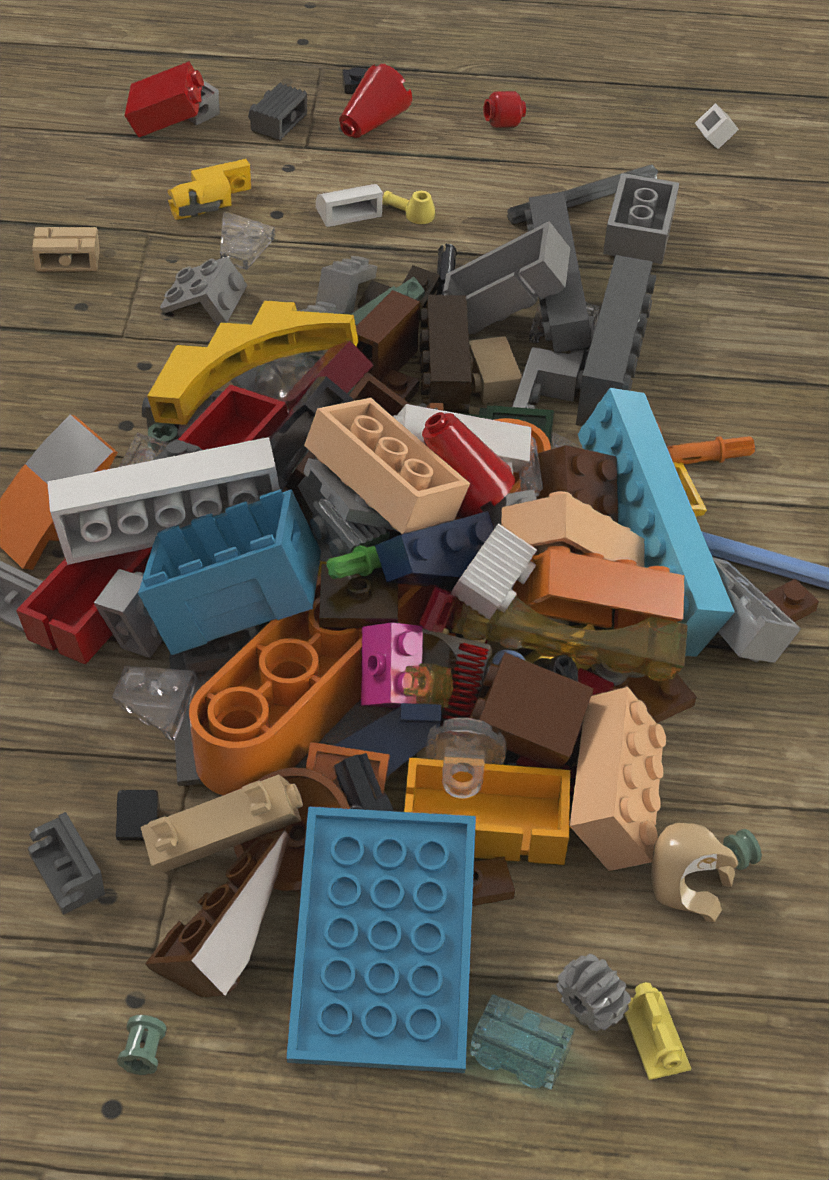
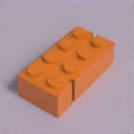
[512,546,684,635]

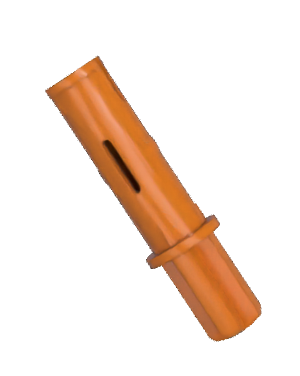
[667,436,755,464]

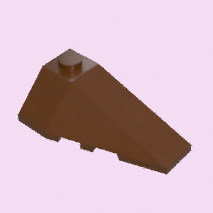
[145,831,290,997]

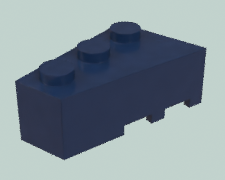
[375,511,494,589]

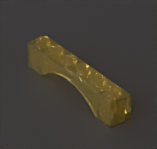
[452,596,688,681]

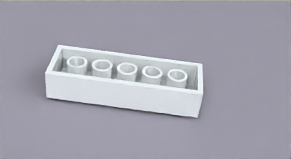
[47,437,280,565]

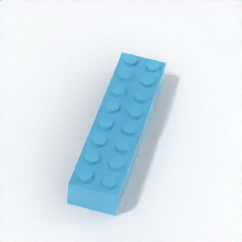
[578,388,735,657]

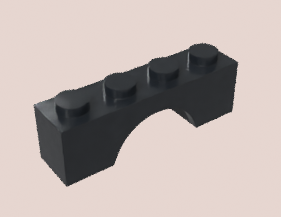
[269,376,353,490]

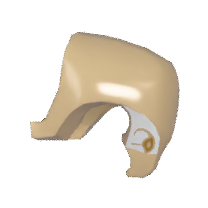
[651,823,738,922]

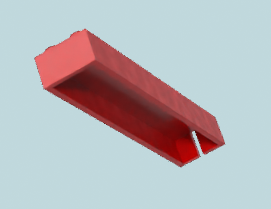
[16,384,288,665]

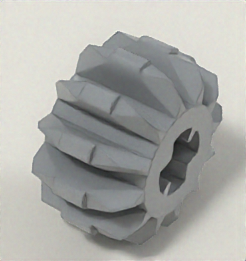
[556,953,631,1032]

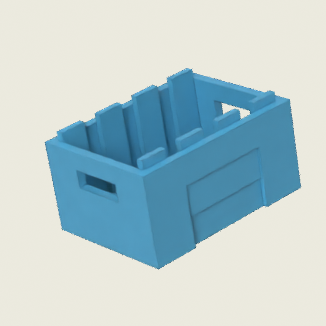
[138,489,321,655]

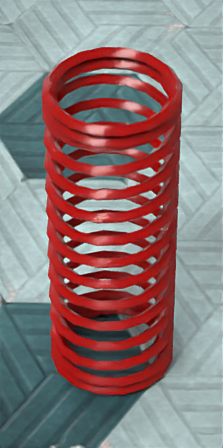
[440,643,489,733]

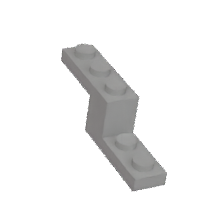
[301,256,378,315]
[512,316,595,409]

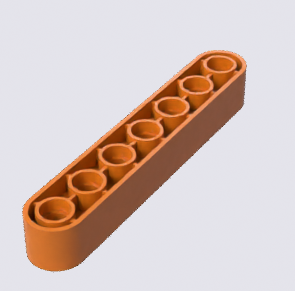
[189,418,551,796]

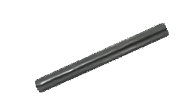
[507,164,658,225]

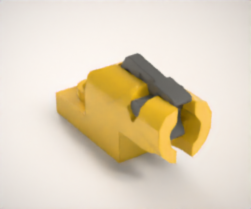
[167,159,251,220]

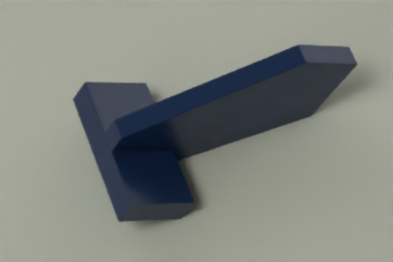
[333,703,441,777]

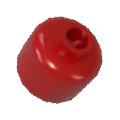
[483,91,526,128]

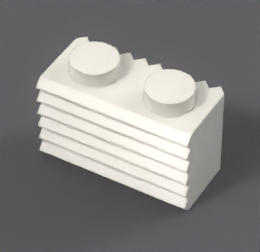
[451,524,537,619]

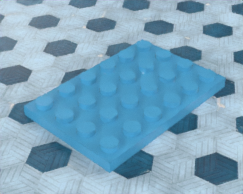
[286,807,476,1073]

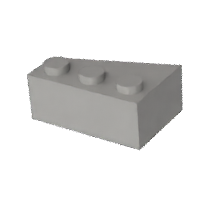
[712,557,801,663]

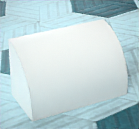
[316,184,383,227]

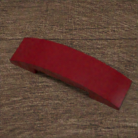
[419,586,482,635]

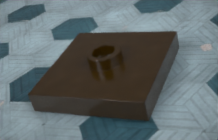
[319,564,398,628]

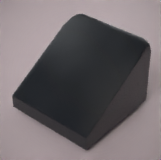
[116,790,160,841]

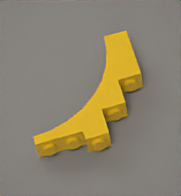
[147,301,359,425]

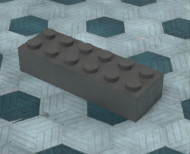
[576,255,657,426]

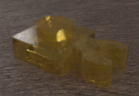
[403,663,453,708]

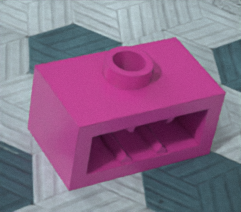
[361,622,423,708]

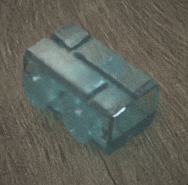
[470,994,575,1090]

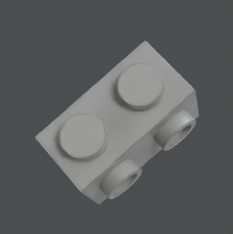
[94,569,163,658]

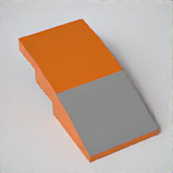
[0,415,118,570]

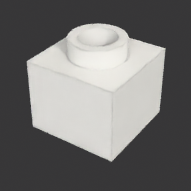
[695,103,739,149]

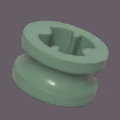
[148,423,178,454]
[723,829,762,870]

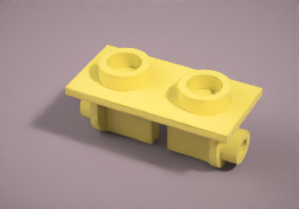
[624,982,691,1080]

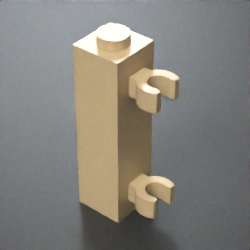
[140,774,303,872]

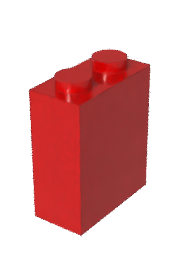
[124,61,204,138]

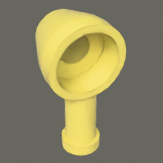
[382,191,435,224]

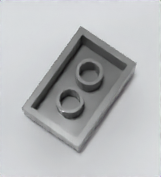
[603,173,679,264]

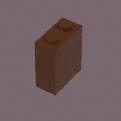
[356,290,420,384]
[470,652,594,769]

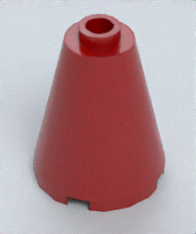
[339,63,412,138]
[422,412,515,518]

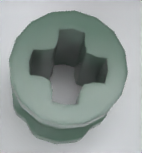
[117,1015,167,1075]

